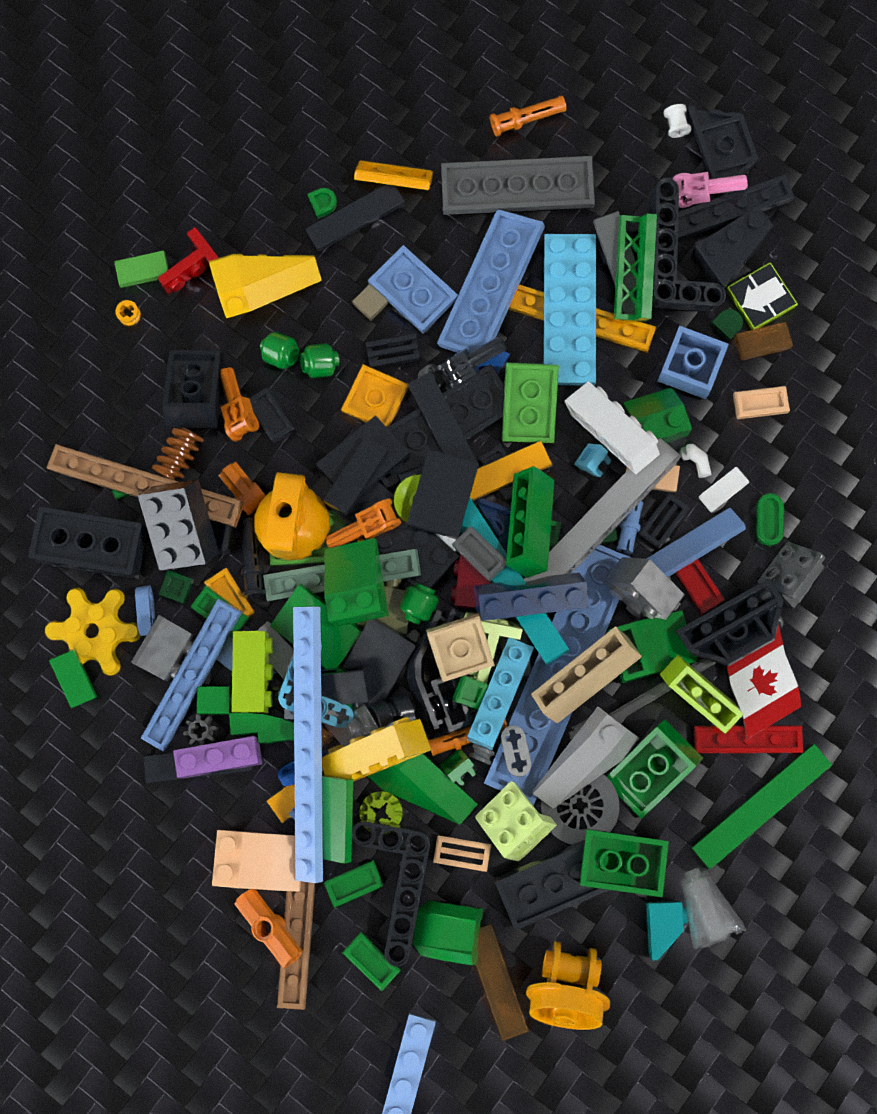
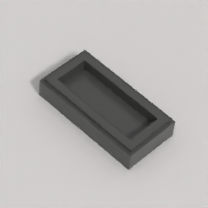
[452,526,507,582]

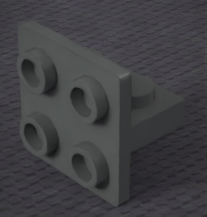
[758,542,825,608]

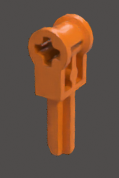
[220,367,259,442]
[326,499,402,548]

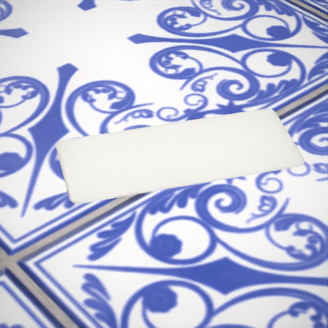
[699,467,749,512]

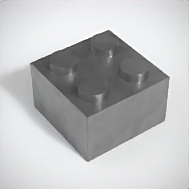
[603,557,685,619]

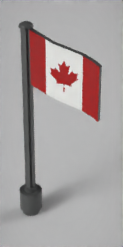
[568,616,801,740]

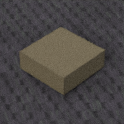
[352,284,389,320]

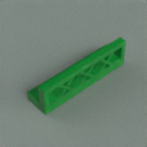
[614,213,657,322]

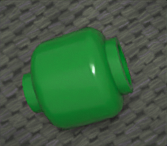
[260,332,299,369]
[300,343,339,378]
[399,583,438,624]

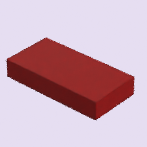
[674,559,725,615]

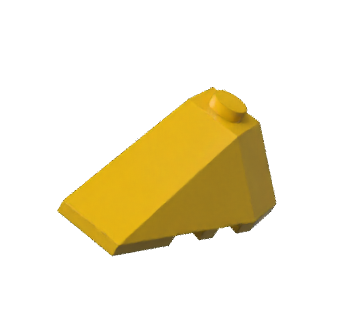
[209,254,322,318]

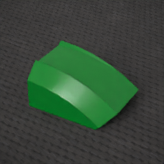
[413,900,483,965]

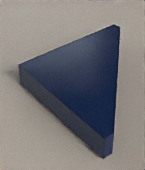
[477,498,511,553]

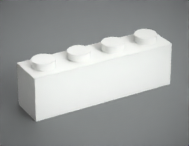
[565,381,660,474]

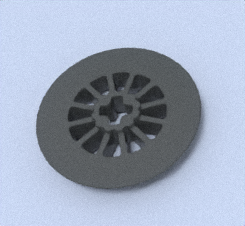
[541,774,619,845]

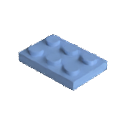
[368,245,458,333]

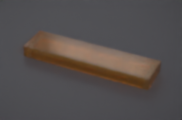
[476,924,529,1041]

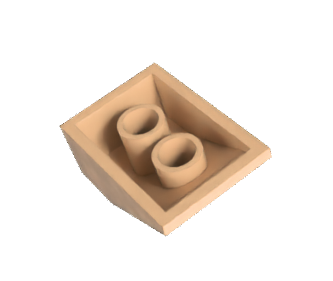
[212,830,301,892]

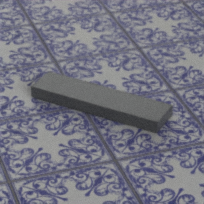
[593,211,637,315]

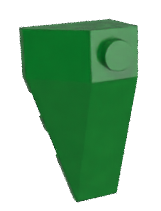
[368,754,478,824]

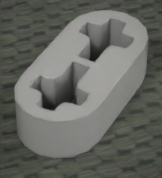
[501,726,531,777]

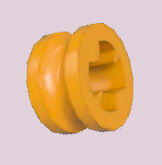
[115,300,141,326]

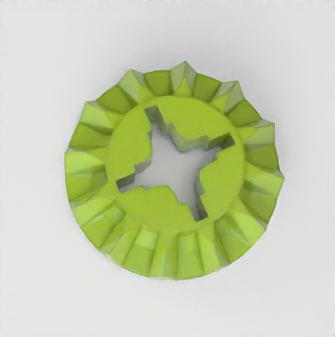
[359,791,402,835]

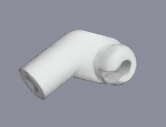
[679,444,712,478]

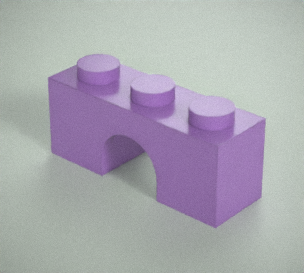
[173,736,262,778]

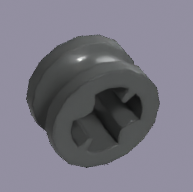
[469,743,495,765]

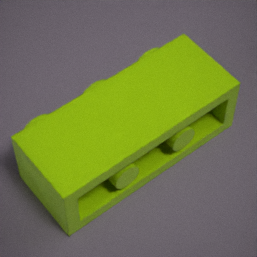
[232,631,274,713]
[660,655,744,734]

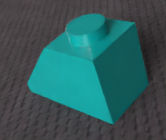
[646,901,688,960]

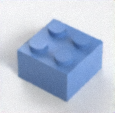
[658,326,728,399]

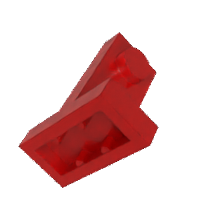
[158,228,219,294]

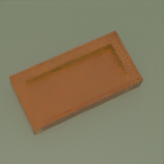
[735,322,793,360]

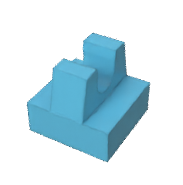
[574,443,612,477]

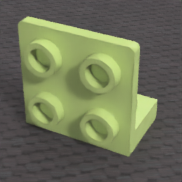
[475,781,557,861]

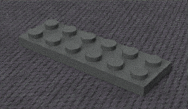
[441,156,595,215]

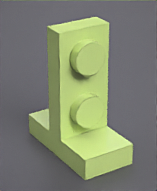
[464,612,523,683]

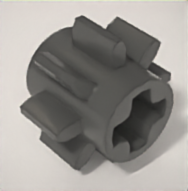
[183,714,218,746]

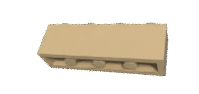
[531,626,642,724]

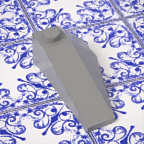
[532,707,640,809]

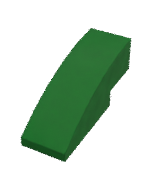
[229,713,294,744]

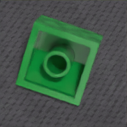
[622,388,692,443]

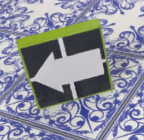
[726,262,798,332]

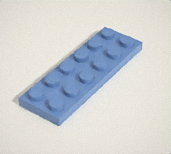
[437,209,545,353]

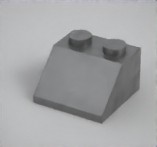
[131,615,196,682]

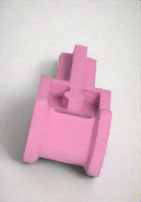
[673,172,748,208]

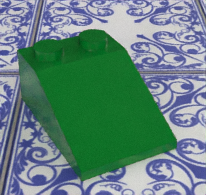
[325,538,389,627]
[607,719,703,819]
[580,829,669,897]

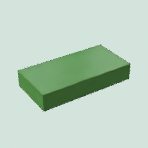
[114,251,169,288]

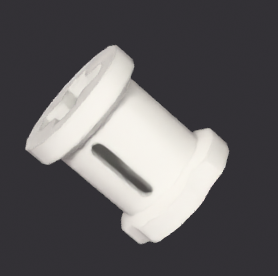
[664,104,691,138]

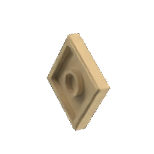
[426,614,495,682]

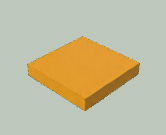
[341,365,409,427]

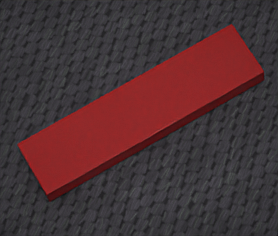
[693,726,803,753]

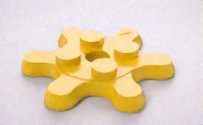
[45,588,141,676]

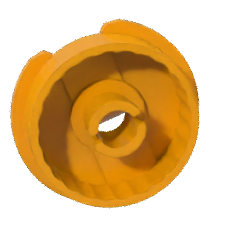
[526,941,610,1030]

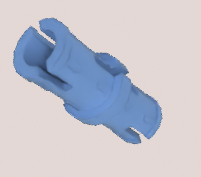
[616,502,644,554]

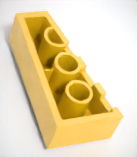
[322,717,431,782]

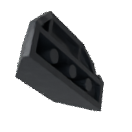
[676,579,783,666]

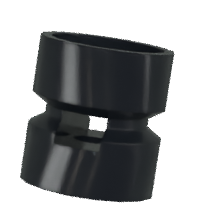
[367,693,415,730]

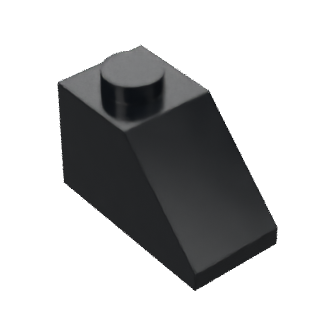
[321,664,376,707]

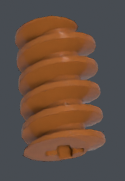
[151,427,204,481]

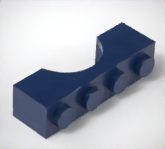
[474,573,588,621]

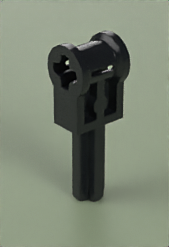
[433,337,507,390]

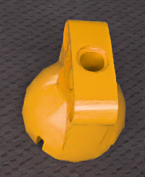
[254,472,330,561]

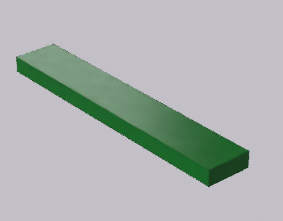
[691,744,832,869]

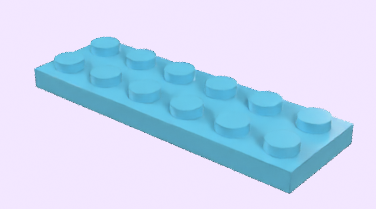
[544,234,596,386]

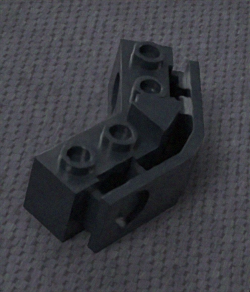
[407,608,473,733]

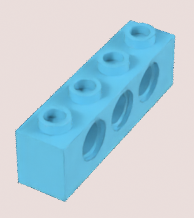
[467,638,534,751]

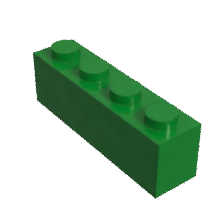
[506,466,554,578]

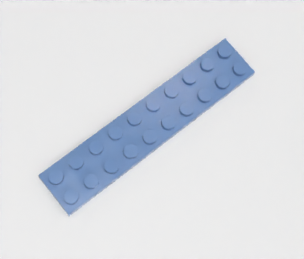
[484,545,631,805]

